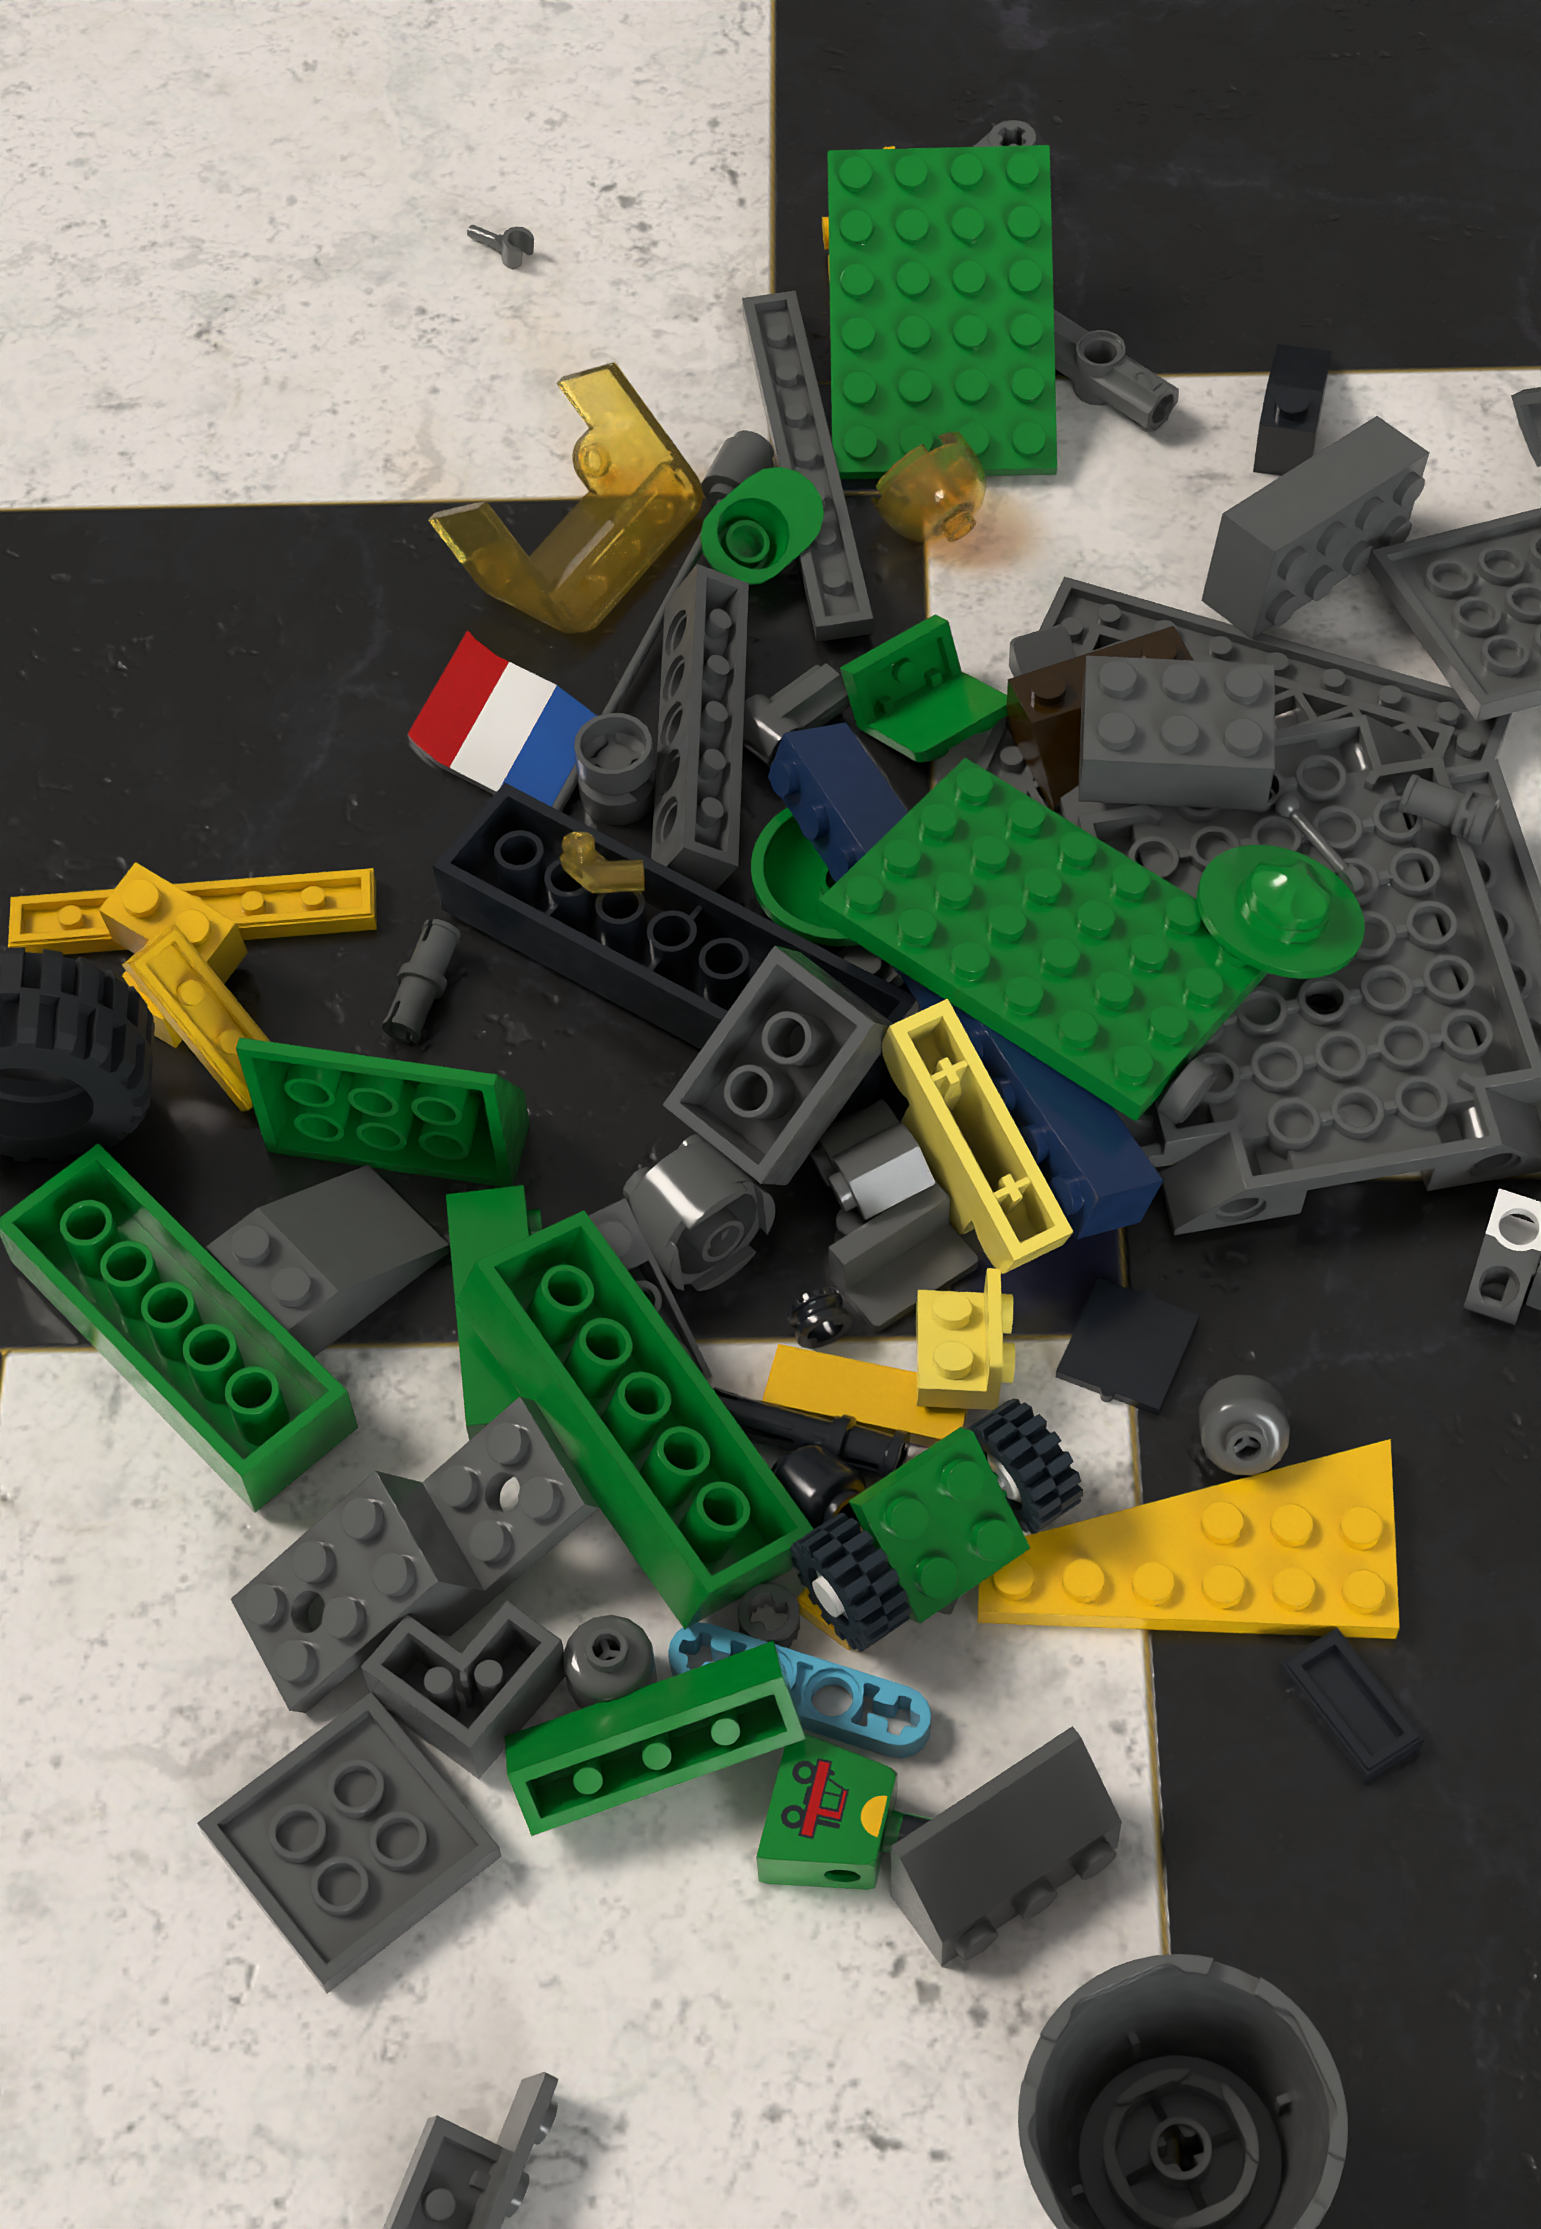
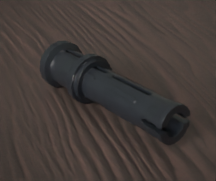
[713,1387,911,1480]

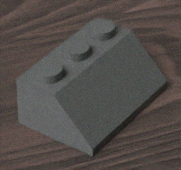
[891,1726,1122,1967]

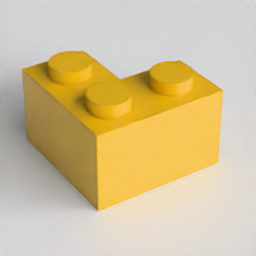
[99,862,248,1048]

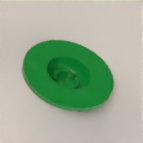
[1196,845,1365,979]

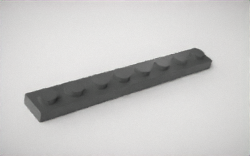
[742,290,874,642]

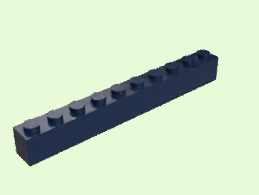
[768,722,1163,1240]

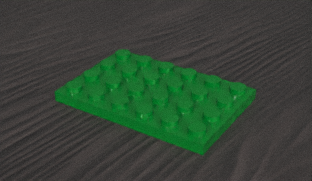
[828,145,1058,479]
[815,757,1268,1121]

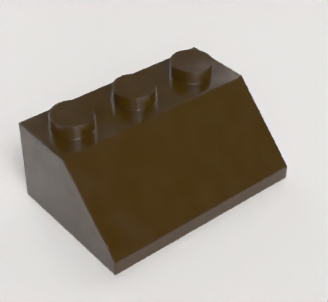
[1006,626,1194,812]

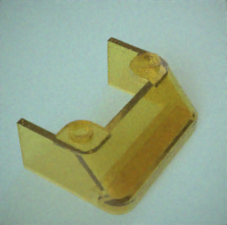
[428,362,703,634]

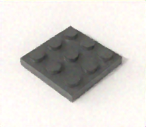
[197,1692,502,1994]

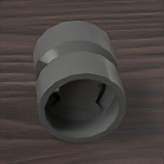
[574,713,656,825]

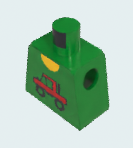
[756,1733,933,1890]

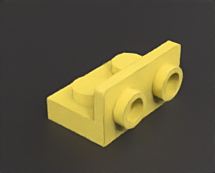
[916,1268,1015,1410]

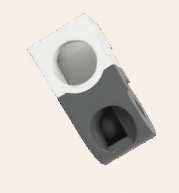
[1463,1189,1541,1325]

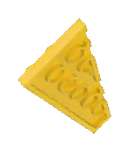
[977,1439,1399,1639]

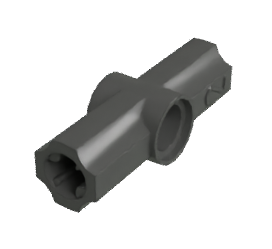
[1054,310,1179,430]

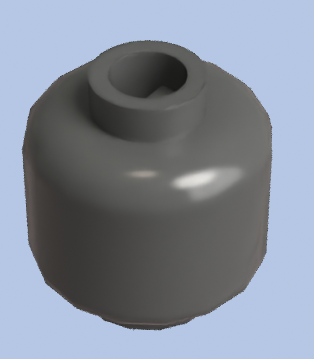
[1199,1375,1290,1476]
[563,1615,657,1709]

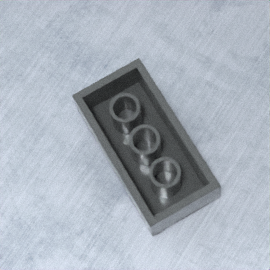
[1201,416,1430,639]

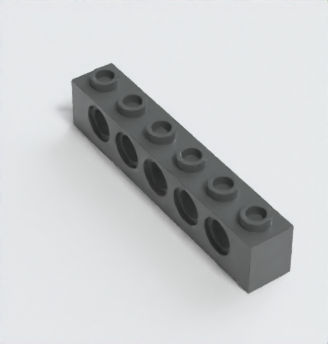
[651,564,749,892]

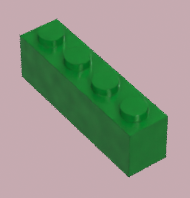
[446,1185,543,1441]
[504,1641,806,1836]

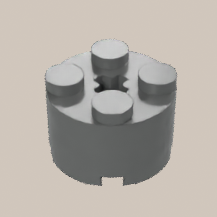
[623,1134,775,1291]

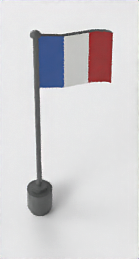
[408,430,774,812]

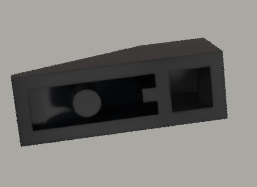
[1253,344,1332,476]

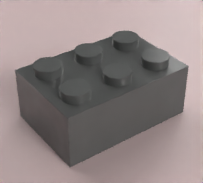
[1078,655,1275,811]
[663,946,893,1185]

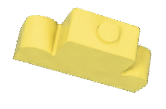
[881,999,1073,1274]

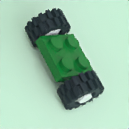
[790,1398,1083,1652]

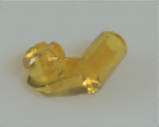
[560,832,645,893]

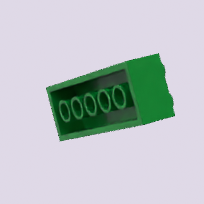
[0,1144,359,1513]
[456,1210,814,1630]

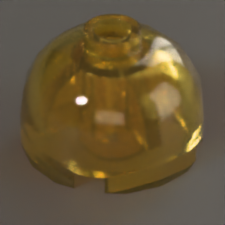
[871,432,987,543]

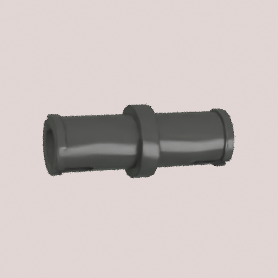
[381,919,461,1044]

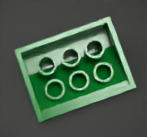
[236,1037,530,1187]

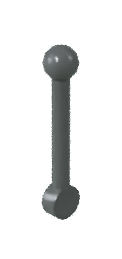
[1275,794,1364,893]

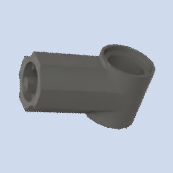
[743,663,850,769]

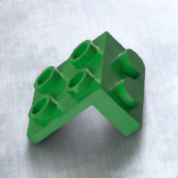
[840,614,1008,762]

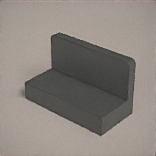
[829,1179,978,1332]

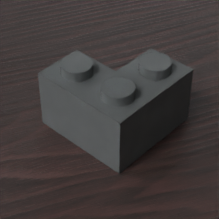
[361,1601,565,1779]

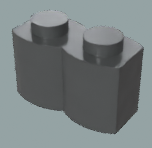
[809,1098,936,1220]

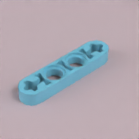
[668,1622,931,1758]

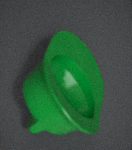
[700,467,824,585]

